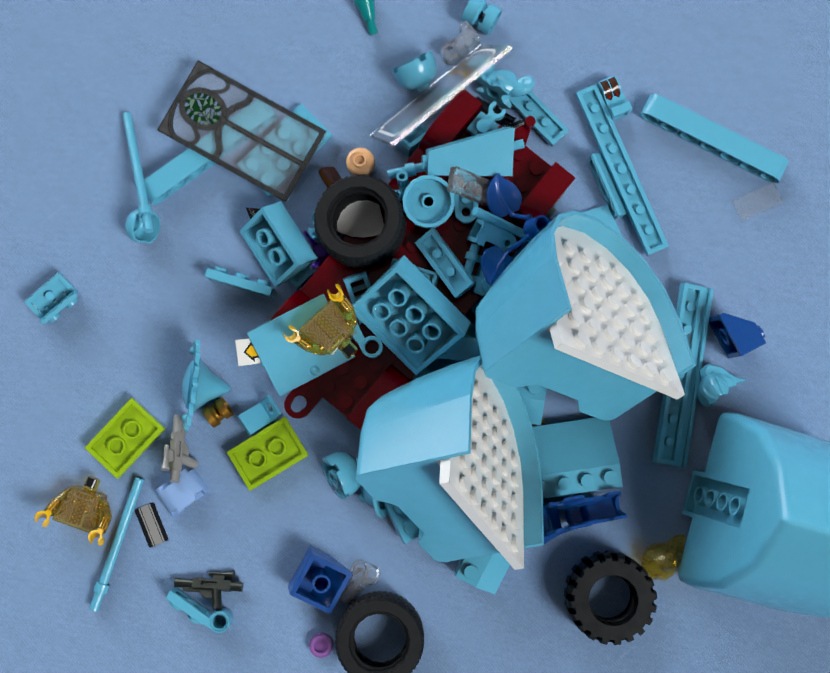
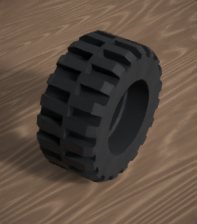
[564,550,657,645]

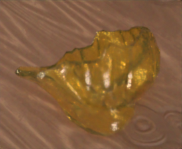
[641,535,686,580]

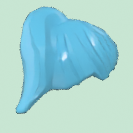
[698,364,746,408]

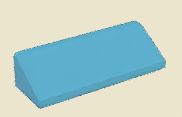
[587,153,628,220]

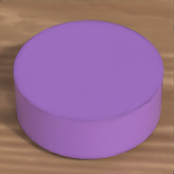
[309,633,333,658]

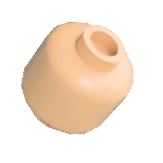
[346,148,376,176]

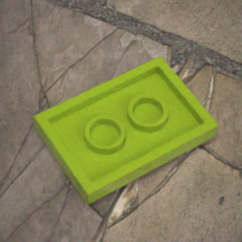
[85,398,166,479]
[227,416,309,491]

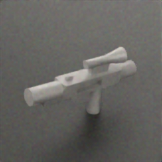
[161,415,198,483]

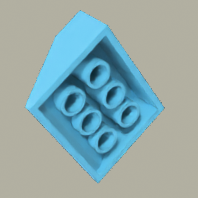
[350,255,471,375]
[533,417,623,499]

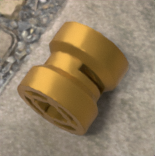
[202,397,234,428]

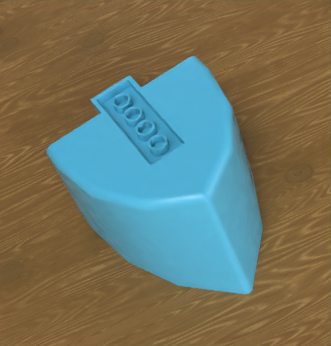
[678,412,830,618]

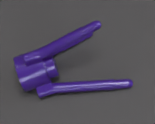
[303,230,329,268]

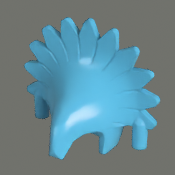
[181,339,231,431]

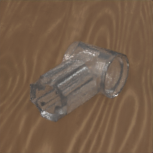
[339,559,380,605]

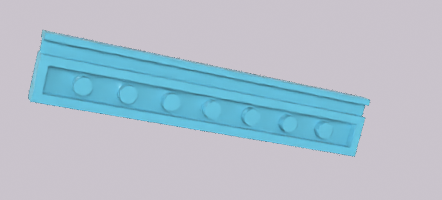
[652,283,714,467]

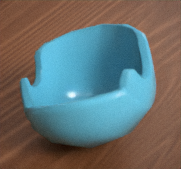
[125,210,160,244]

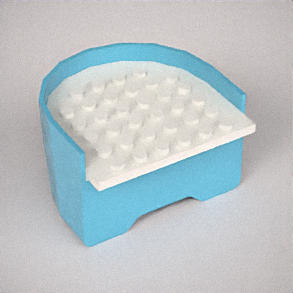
[476,211,696,421]
[356,355,544,570]

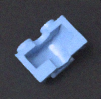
[156,468,210,518]

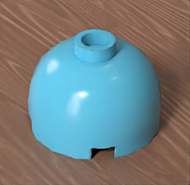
[392,51,437,92]
[321,452,361,500]

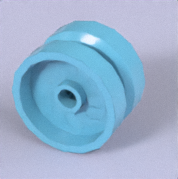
[402,175,455,229]

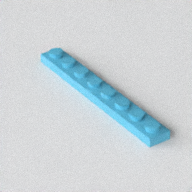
[575,84,669,256]

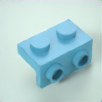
[24,271,78,325]

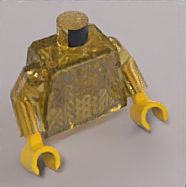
[283,284,358,359]
[35,476,112,546]

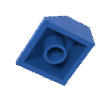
[709,313,766,358]
[288,546,353,614]

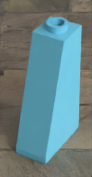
[421,127,515,176]

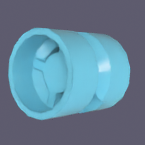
[461,0,502,35]

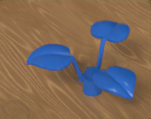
[481,173,553,286]

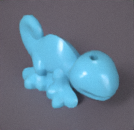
[469,57,535,109]

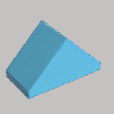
[392,118,428,158]

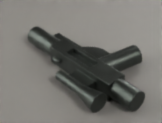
[174,570,244,610]

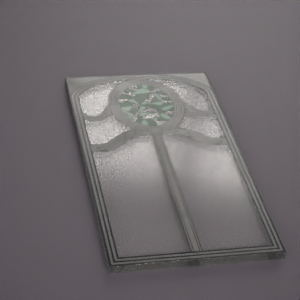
[157,60,327,202]

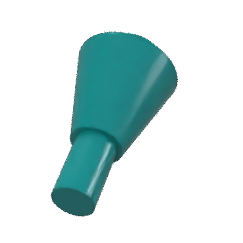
[353,0,378,36]

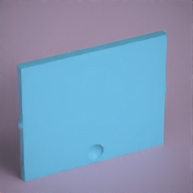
[247,294,355,396]

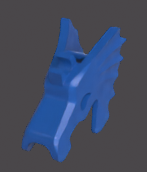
[542,490,627,546]

